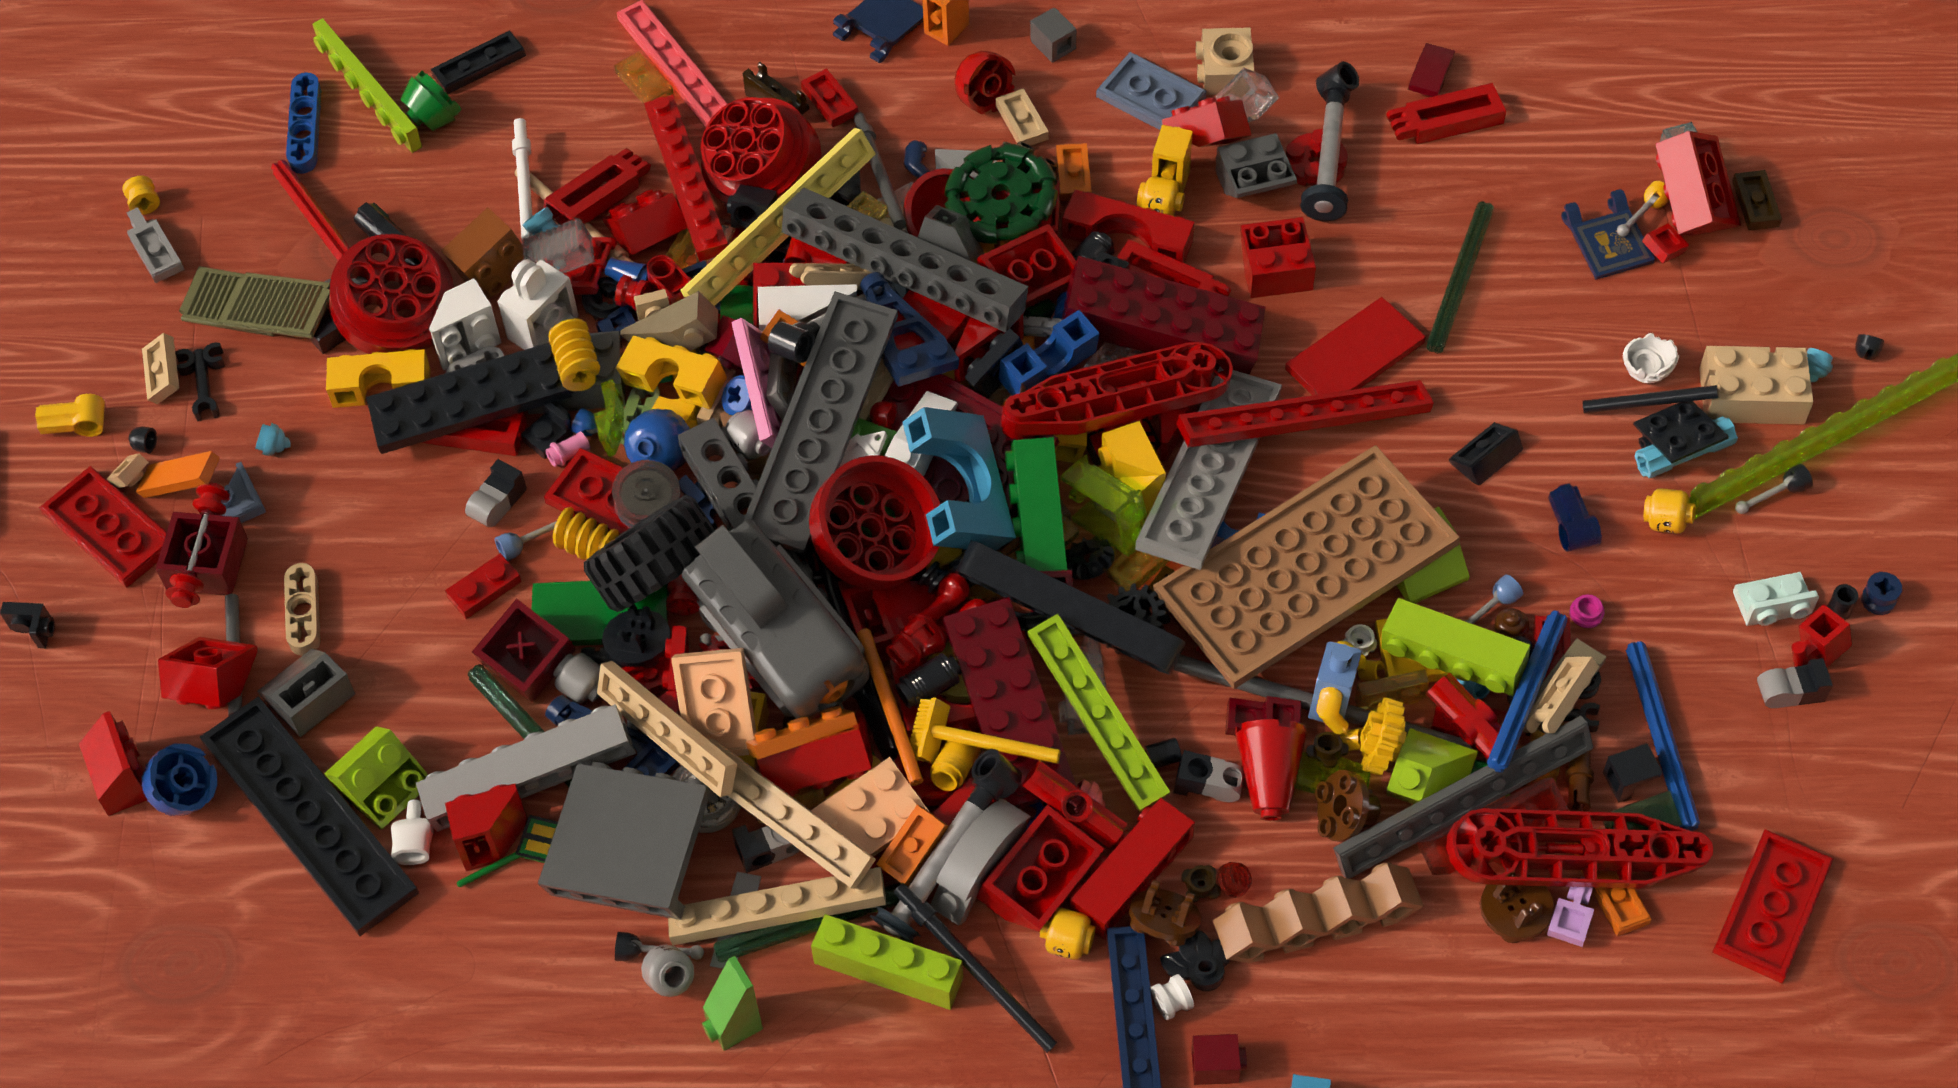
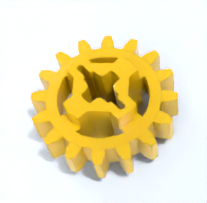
[1359,697,1407,775]

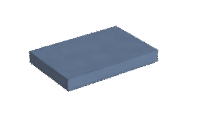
[1096,52,1206,130]

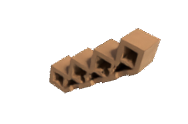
[1213,863,1424,963]

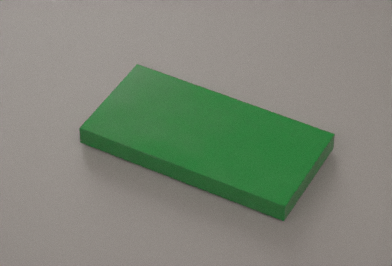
[531,581,669,646]

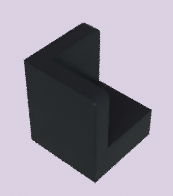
[1603,743,1662,803]

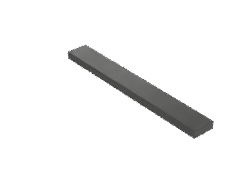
[1333,716,1594,879]

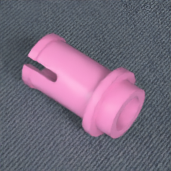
[546,431,590,467]

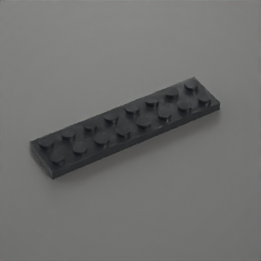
[200,696,419,937]

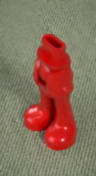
[886,573,987,669]

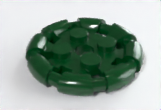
[944,143,1058,244]

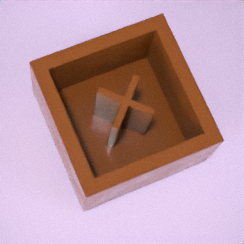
[441,207,532,300]

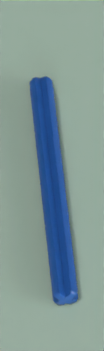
[1487,610,1567,773]
[1626,641,1700,831]

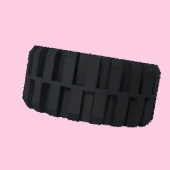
[584,495,715,612]

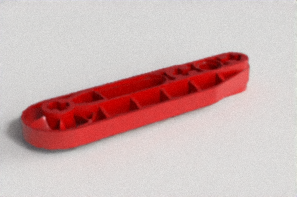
[1001,342,1233,439]
[1446,808,1713,889]

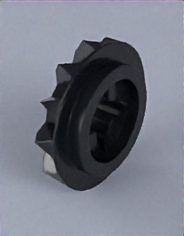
[582,277,620,321]
[1065,535,1115,580]

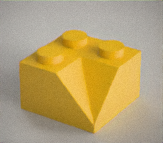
[1098,421,1166,522]

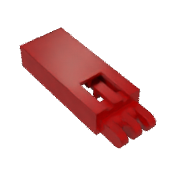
[1386,83,1506,144]
[544,148,651,233]
[1117,239,1231,296]
[422,412,527,456]

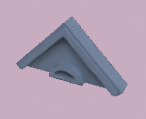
[223,462,266,523]

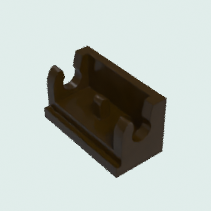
[742,62,809,115]

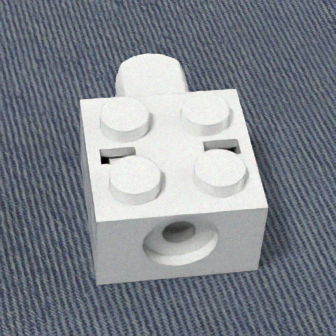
[497,259,579,350]

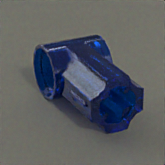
[1548,483,1602,552]

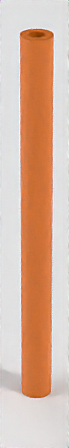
[857,629,924,786]

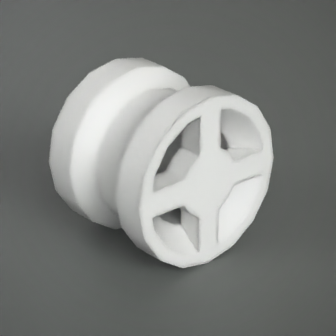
[1150,974,1194,1020]

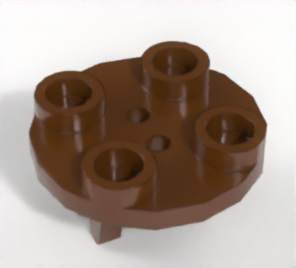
[1479,872,1554,943]
[1129,880,1202,946]

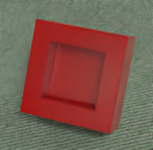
[1642,223,1689,264]

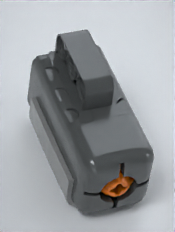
[682,519,870,720]

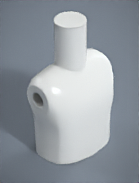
[391,799,433,865]

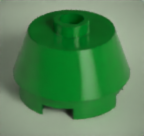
[400,70,462,132]

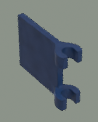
[833,0,923,63]

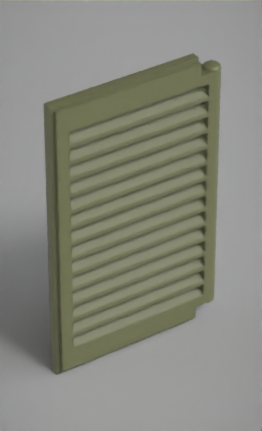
[179,266,275,336]
[216,272,330,339]

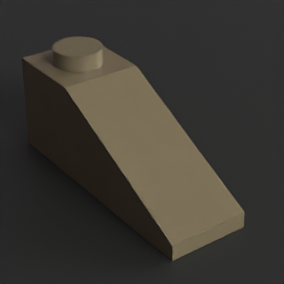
[620,291,718,351]

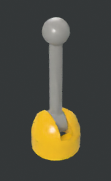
[1617,181,1670,237]

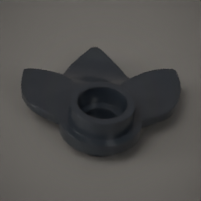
[1160,930,1232,991]

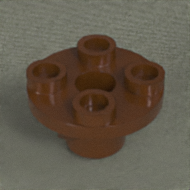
[1315,770,1381,842]

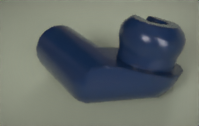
[904,140,930,179]

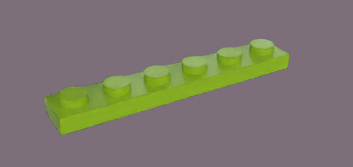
[312,18,422,153]
[1028,614,1170,813]

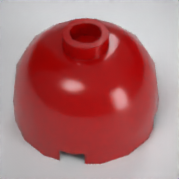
[954,51,1016,114]

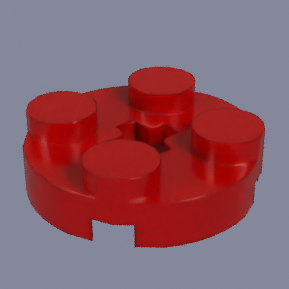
[1286,129,1348,186]

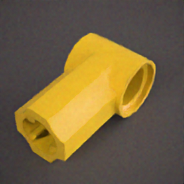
[35,394,105,437]

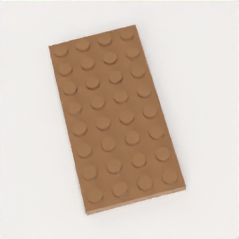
[1153,445,1460,689]

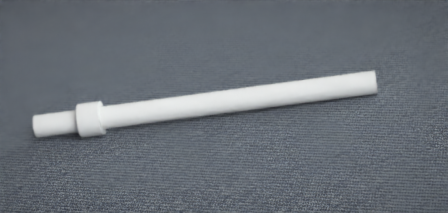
[512,118,536,263]

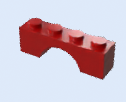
[1062,189,1195,263]

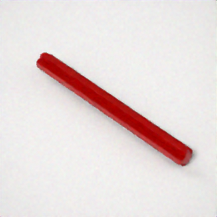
[271,160,358,279]

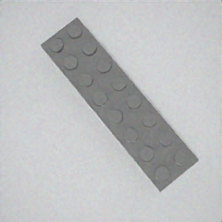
[1135,367,1282,570]

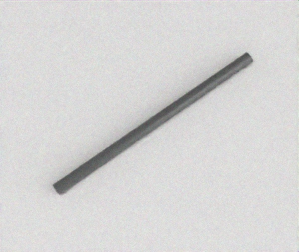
[1174,654,1473,749]

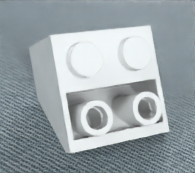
[429,279,502,370]

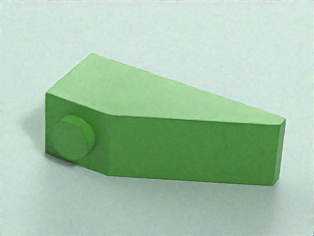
[701,956,763,1051]

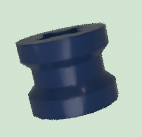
[1861,572,1902,615]

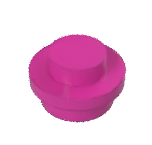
[1569,594,1605,628]

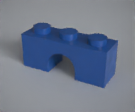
[998,310,1100,395]

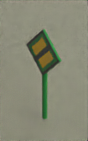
[457,815,558,887]

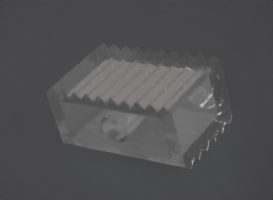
[522,218,595,274]

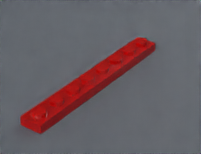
[644,95,728,262]
[1176,380,1434,448]

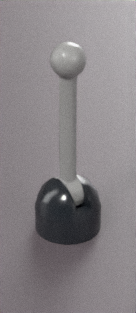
[1735,463,1813,514]
[615,932,704,962]

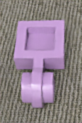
[1547,876,1594,947]

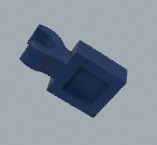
[676,475,718,530]

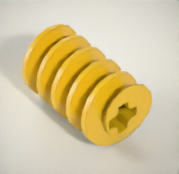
[548,318,600,391]
[553,507,619,560]

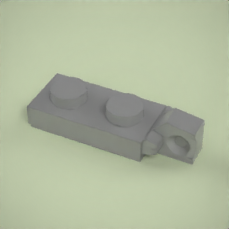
[126,207,184,283]

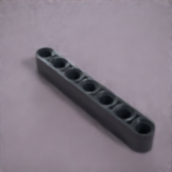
[955,540,1186,675]

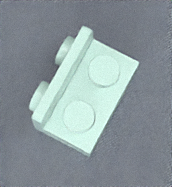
[1733,572,1819,626]

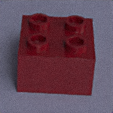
[472,598,576,703]

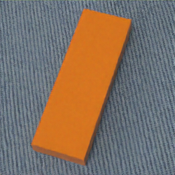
[136,451,220,498]
[1567,827,1652,937]

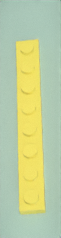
[680,128,876,306]

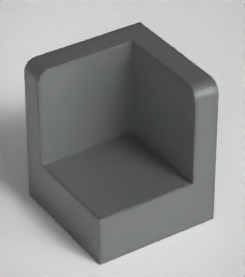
[1030,8,1076,63]

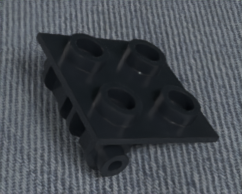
[1633,401,1729,464]

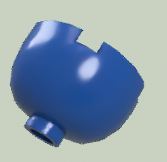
[624,409,690,475]
[142,743,217,816]

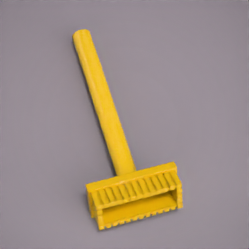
[910,698,1061,764]

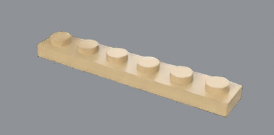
[597,661,737,798]
[709,738,876,889]
[668,867,886,946]

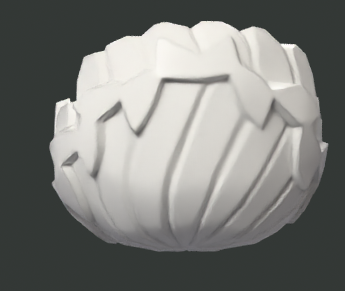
[1623,333,1679,383]

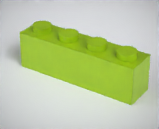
[1382,598,1530,696]
[811,914,963,1010]

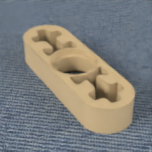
[284,563,320,656]

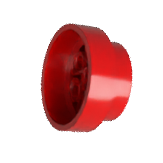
[701,97,822,208]
[329,234,454,354]
[809,455,940,590]

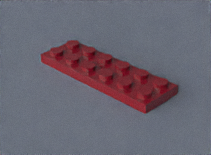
[943,597,1077,809]

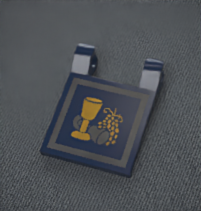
[1561,189,1655,280]

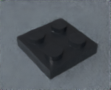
[965,329,1024,399]

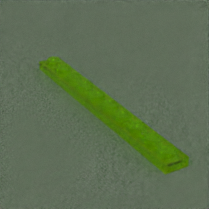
[1689,353,1958,520]

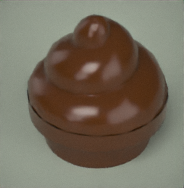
[1494,608,1529,637]

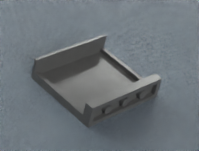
[538,762,718,920]

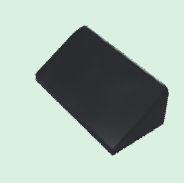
[1449,422,1523,485]

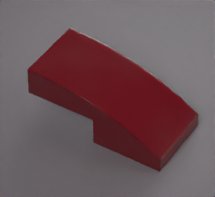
[1408,43,1455,97]
[1225,696,1301,736]

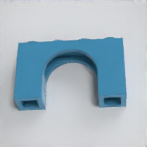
[902,407,1016,550]

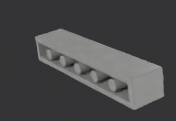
[416,704,636,832]

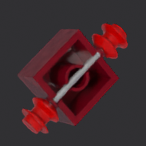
[156,482,248,608]

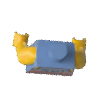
[1308,641,1384,751]

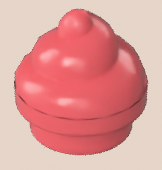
[1068,779,1106,812]

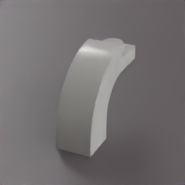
[930,799,1031,926]

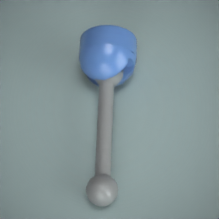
[494,521,557,561]
[1465,574,1523,624]

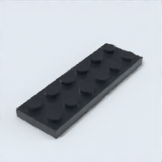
[366,342,572,454]

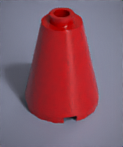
[1235,719,1306,821]

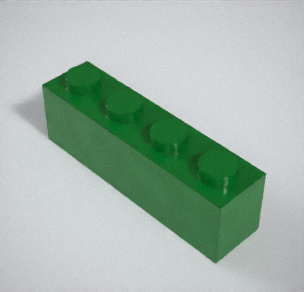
[1005,437,1067,571]

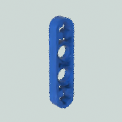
[286,72,322,174]

